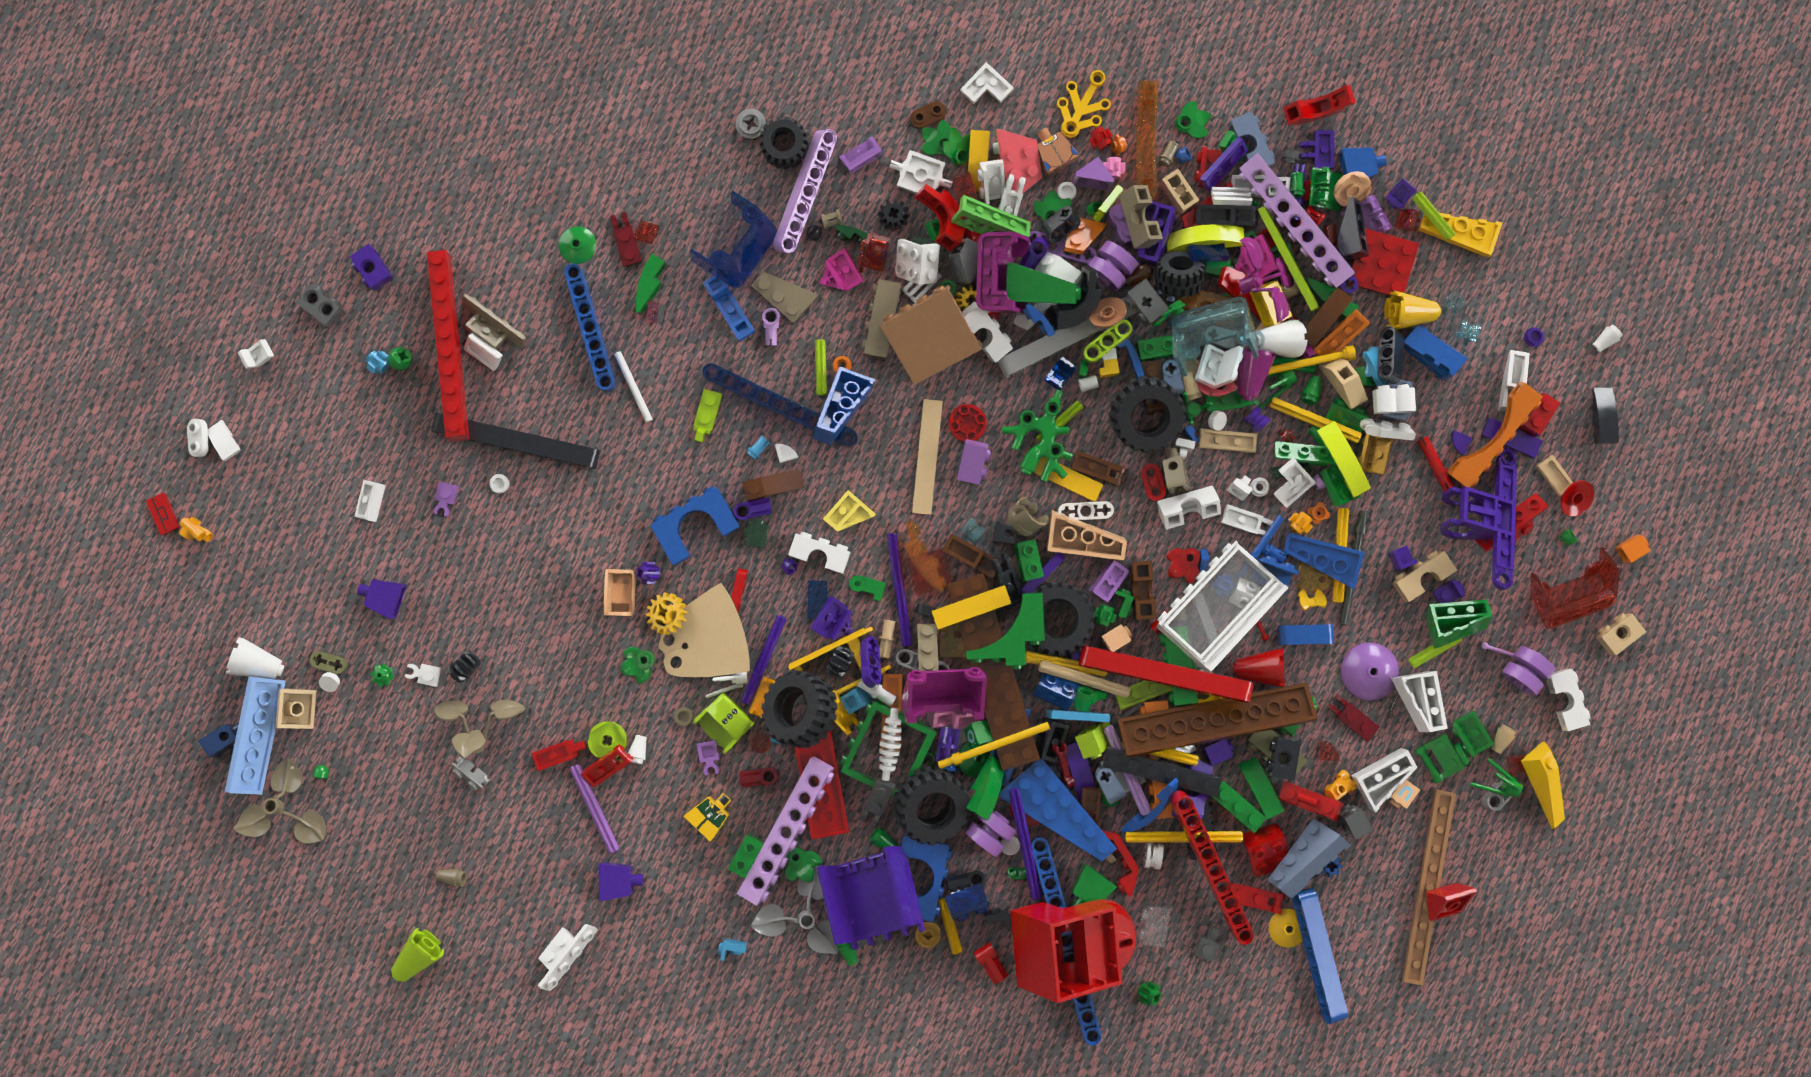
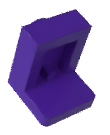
[1386,178,1417,210]

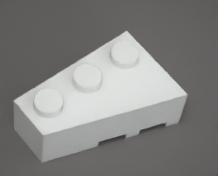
[1391,671,1448,732]
[1351,748,1417,813]

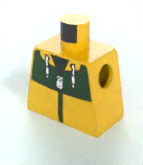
[683,793,731,842]

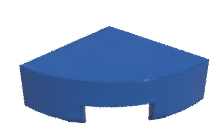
[1182,424,1199,444]
[1199,549,1210,574]

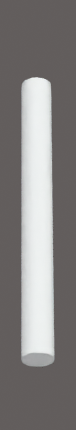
[614,351,653,423]

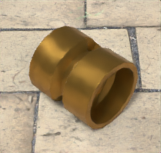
[915,920,941,948]

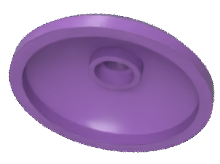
[1341,643,1399,700]

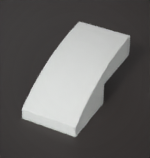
[208,420,242,461]

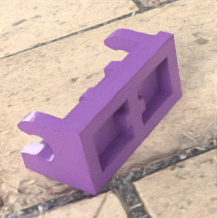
[839,136,882,175]
[1088,559,1129,603]

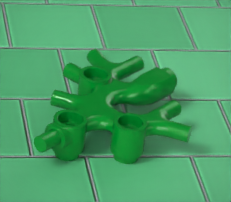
[1002,390,1073,482]

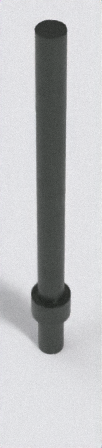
[1339,510,1368,625]

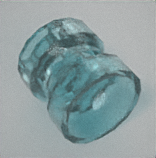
[1455,319,1481,343]
[959,517,986,544]

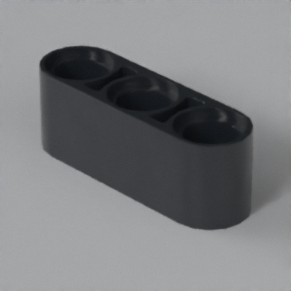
[1378,326,1404,384]

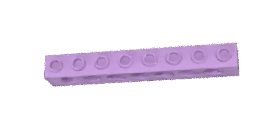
[1239,153,1355,288]
[737,756,834,906]

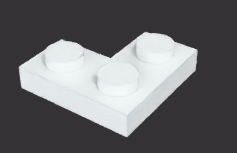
[960,62,1014,104]
[1274,458,1316,508]

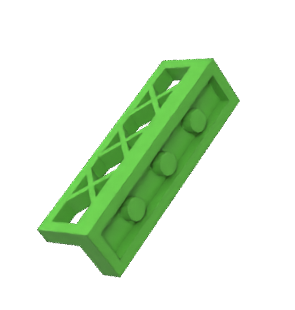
[952,195,1031,238]

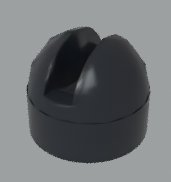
[807,225,822,241]

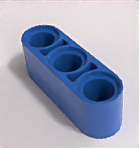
[1278,624,1334,645]

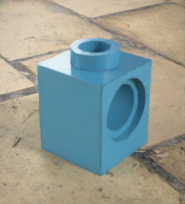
[840,687,873,715]

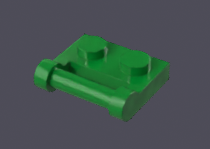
[1414,733,1466,784]

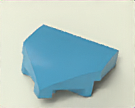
[1363,346,1387,387]

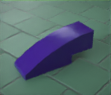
[1066,741,1095,801]

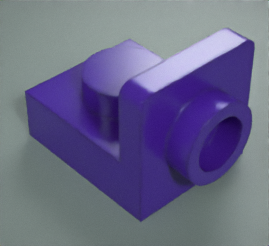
[1432,579,1466,603]

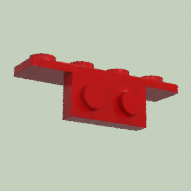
[1474,493,1548,552]

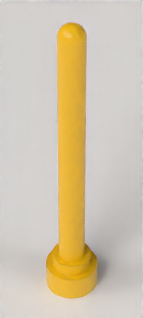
[1268,345,1356,375]

